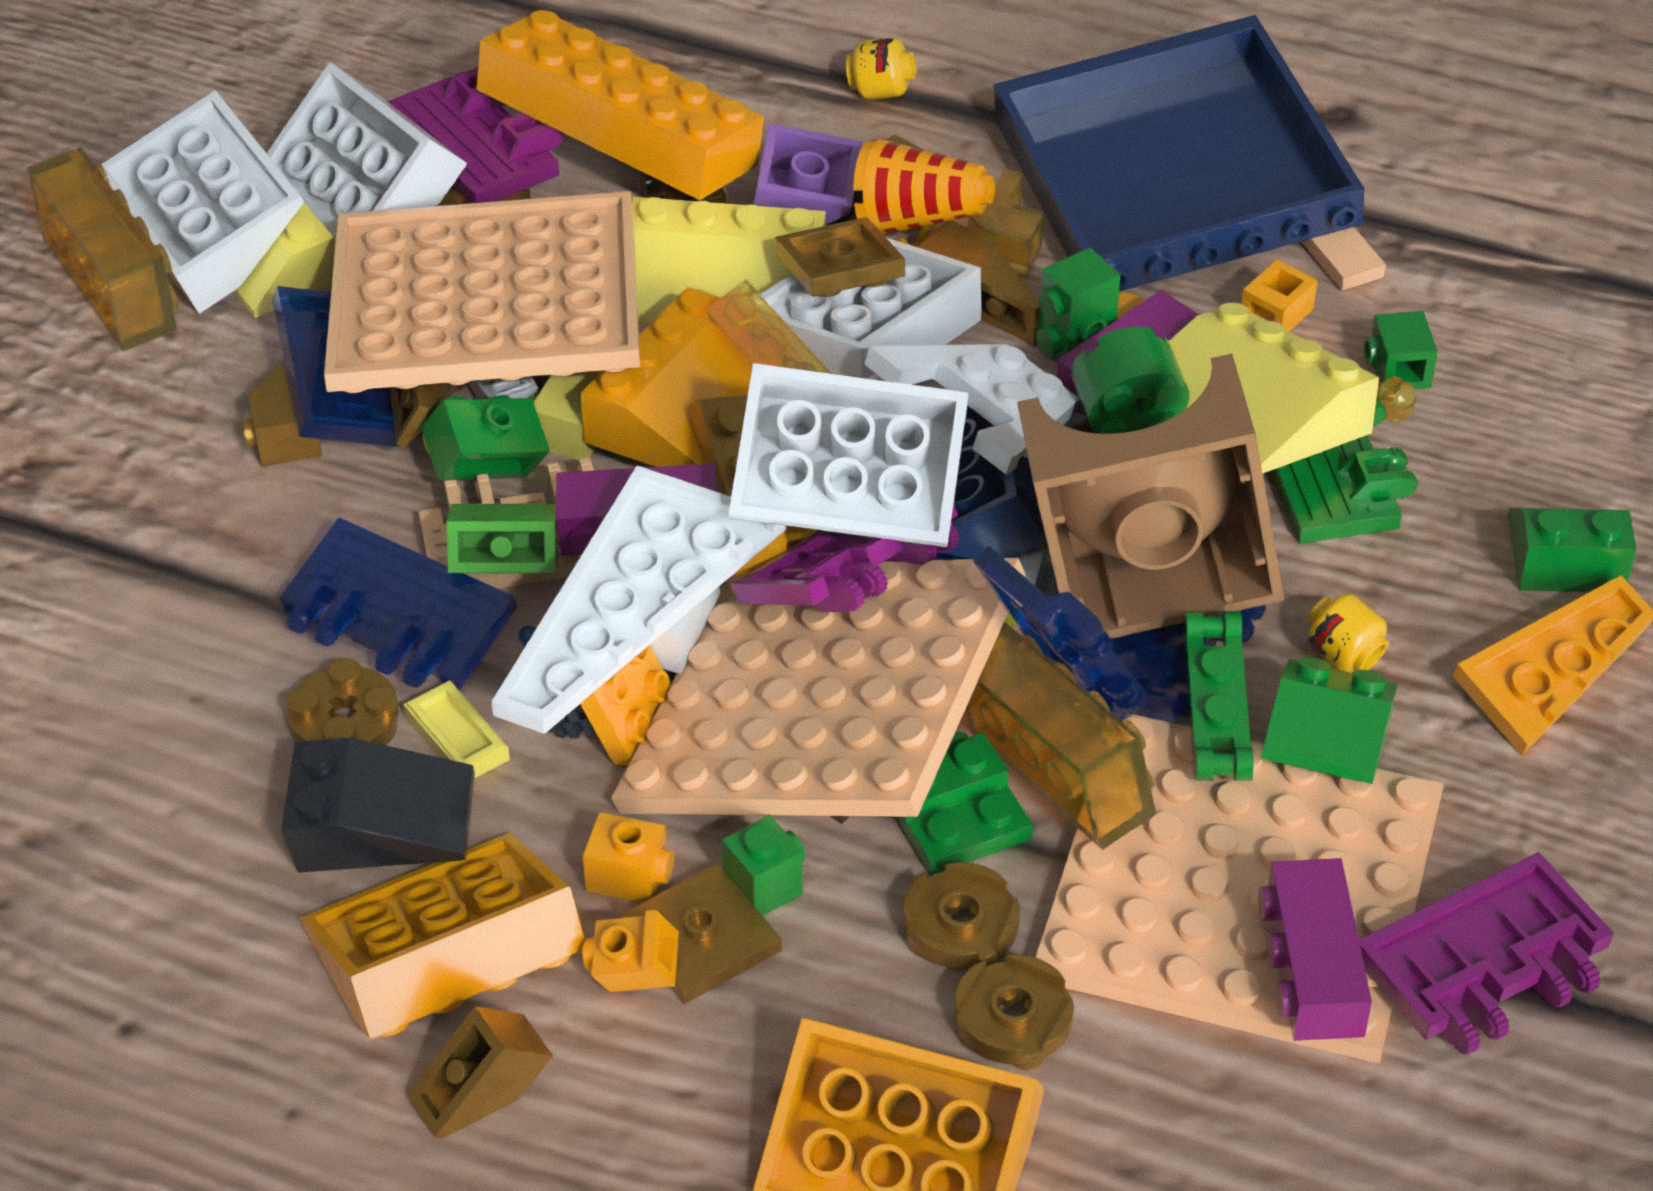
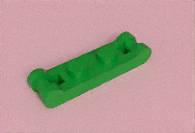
[1184,611,1254,781]

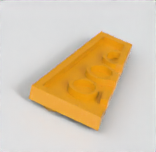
[1453,575,1653,756]

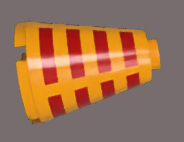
[853,139,995,235]

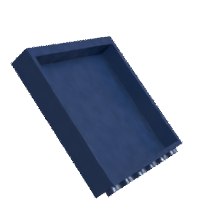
[994,15,1365,292]

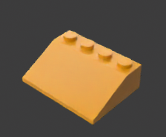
[581,287,801,467]
[299,832,585,1039]
[753,1018,1045,1191]

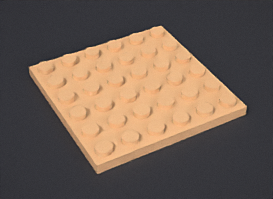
[324,191,640,393]
[611,558,1025,817]
[1036,710,1444,1064]

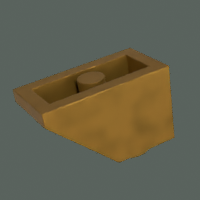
[242,351,322,467]
[407,1006,553,1138]

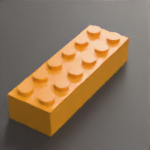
[477,9,764,200]

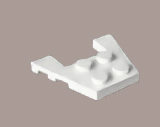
[864,344,1079,474]

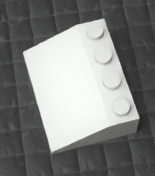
[267,62,467,242]
[95,90,304,314]
[740,237,981,378]
[729,363,969,547]

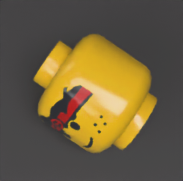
[846,37,917,100]
[1307,594,1389,673]

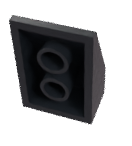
[281,737,475,873]

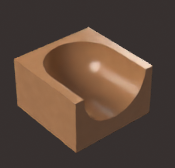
[1017,353,1285,647]

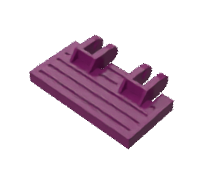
[387,67,564,203]
[732,503,960,612]
[1359,852,1614,1055]

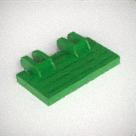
[1270,399,1418,544]

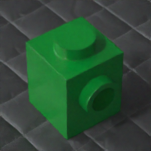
[1364,311,1438,392]
[722,815,805,916]

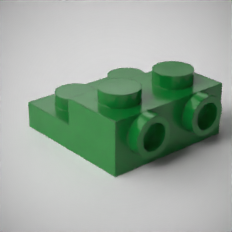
[894,732,1033,876]

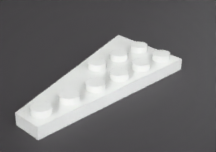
[492,465,786,734]

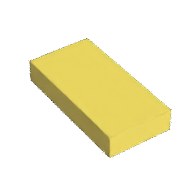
[403,680,510,779]

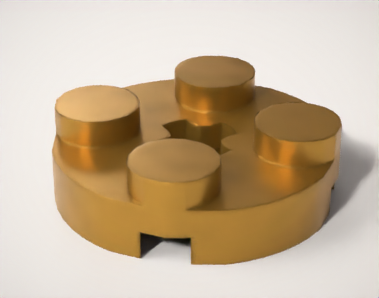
[286,658,399,745]
[903,862,1020,970]
[954,954,1074,1070]

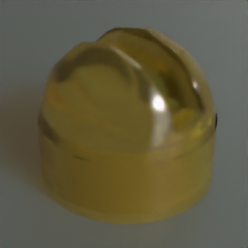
[1376,376,1416,422]

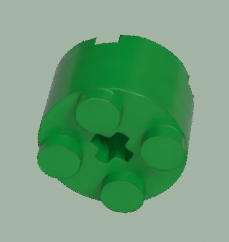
[1071,326,1190,434]

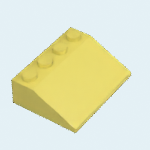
[632,197,826,327]
[1169,303,1379,473]

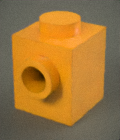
[583,812,675,903]

